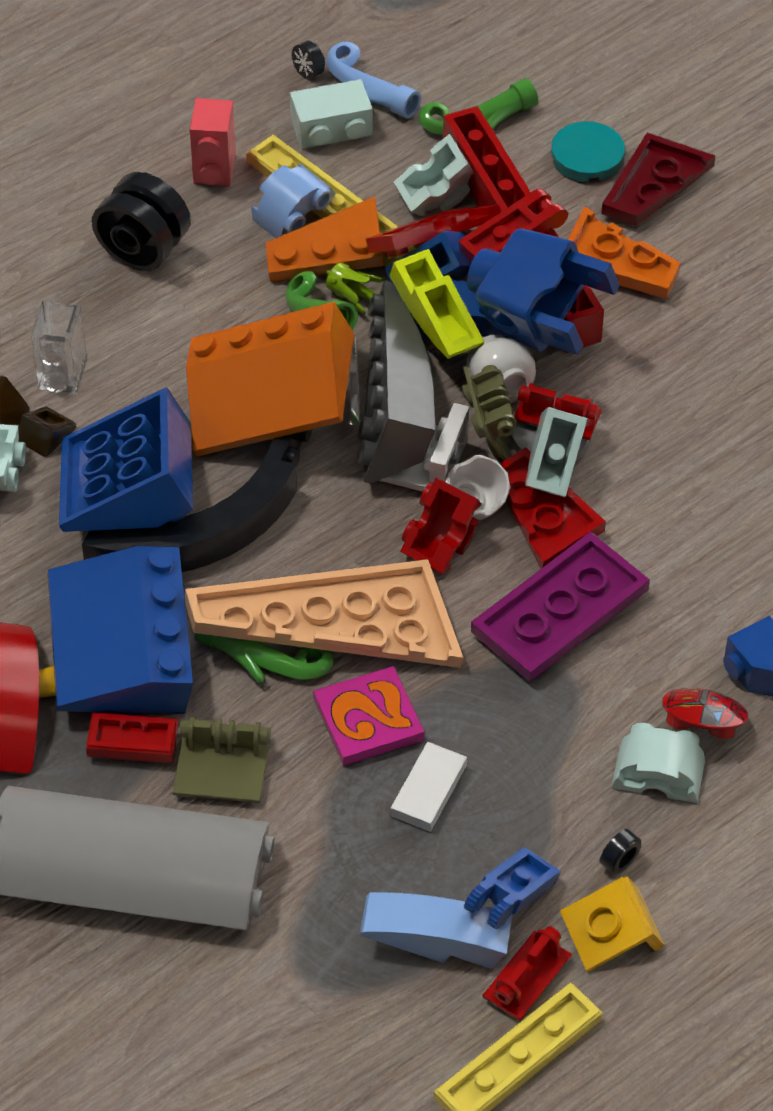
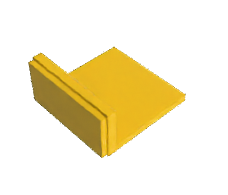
[560,876,664,972]

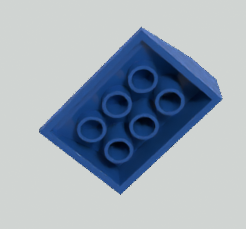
[59,387,193,532]
[47,546,193,714]

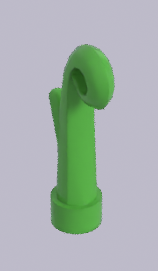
[419,78,539,135]
[285,271,358,330]
[194,633,333,683]

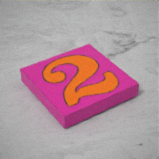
[313,666,425,766]

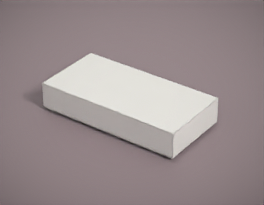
[391,742,467,832]

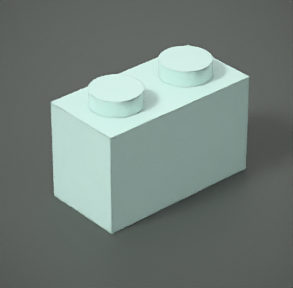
[290,79,373,149]

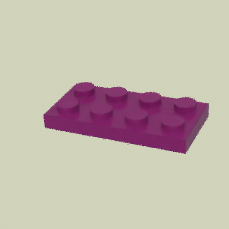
[471,531,650,682]

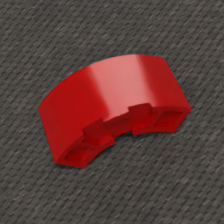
[0,622,39,774]

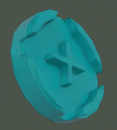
[551,121,625,182]

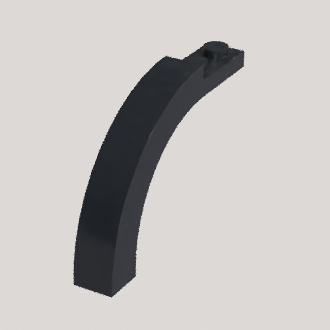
[82,429,313,572]

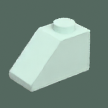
[525,407,587,498]

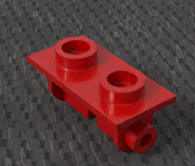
[514,383,602,441]
[482,926,572,1021]

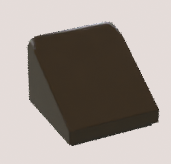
[0,375,30,427]
[18,406,76,456]

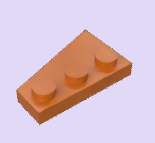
[265,196,384,282]
[568,206,680,299]

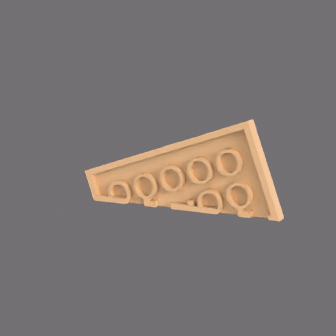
[184,559,463,668]

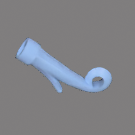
[326,42,421,119]

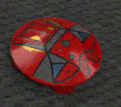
[662,688,748,739]

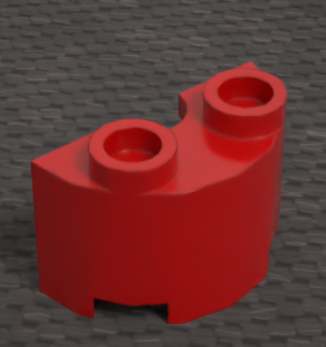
[400,477,481,574]

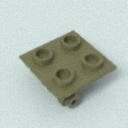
[463,365,516,461]
[173,716,271,803]

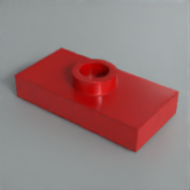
[86,712,179,763]

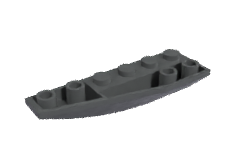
[358,280,436,484]

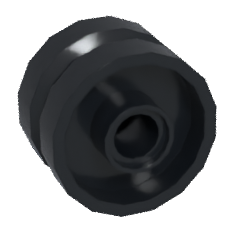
[91,172,191,271]

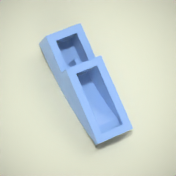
[360,892,512,969]

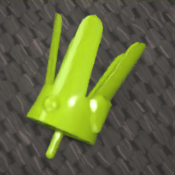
[326,263,383,314]

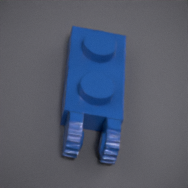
[463,847,561,929]

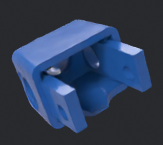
[467,228,620,355]

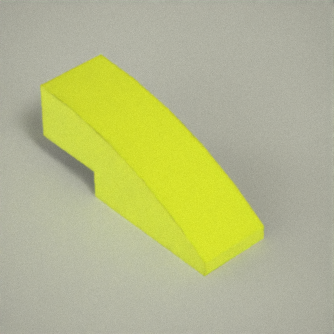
[389,249,484,358]

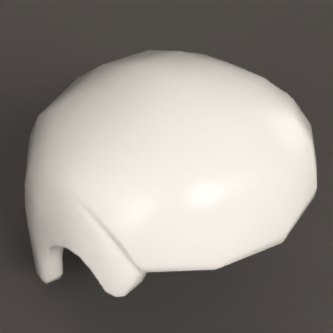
[445,455,511,520]

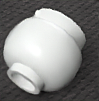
[466,335,536,403]

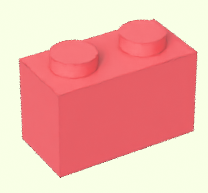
[190,98,236,186]

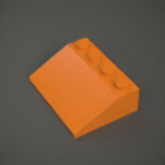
[186,302,354,456]

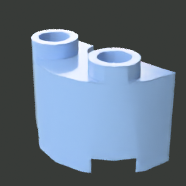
[251,164,336,238]

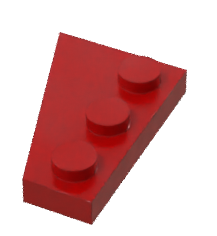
[366,204,500,258]
[499,447,606,568]

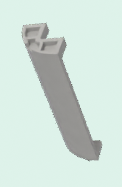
[0,786,275,930]

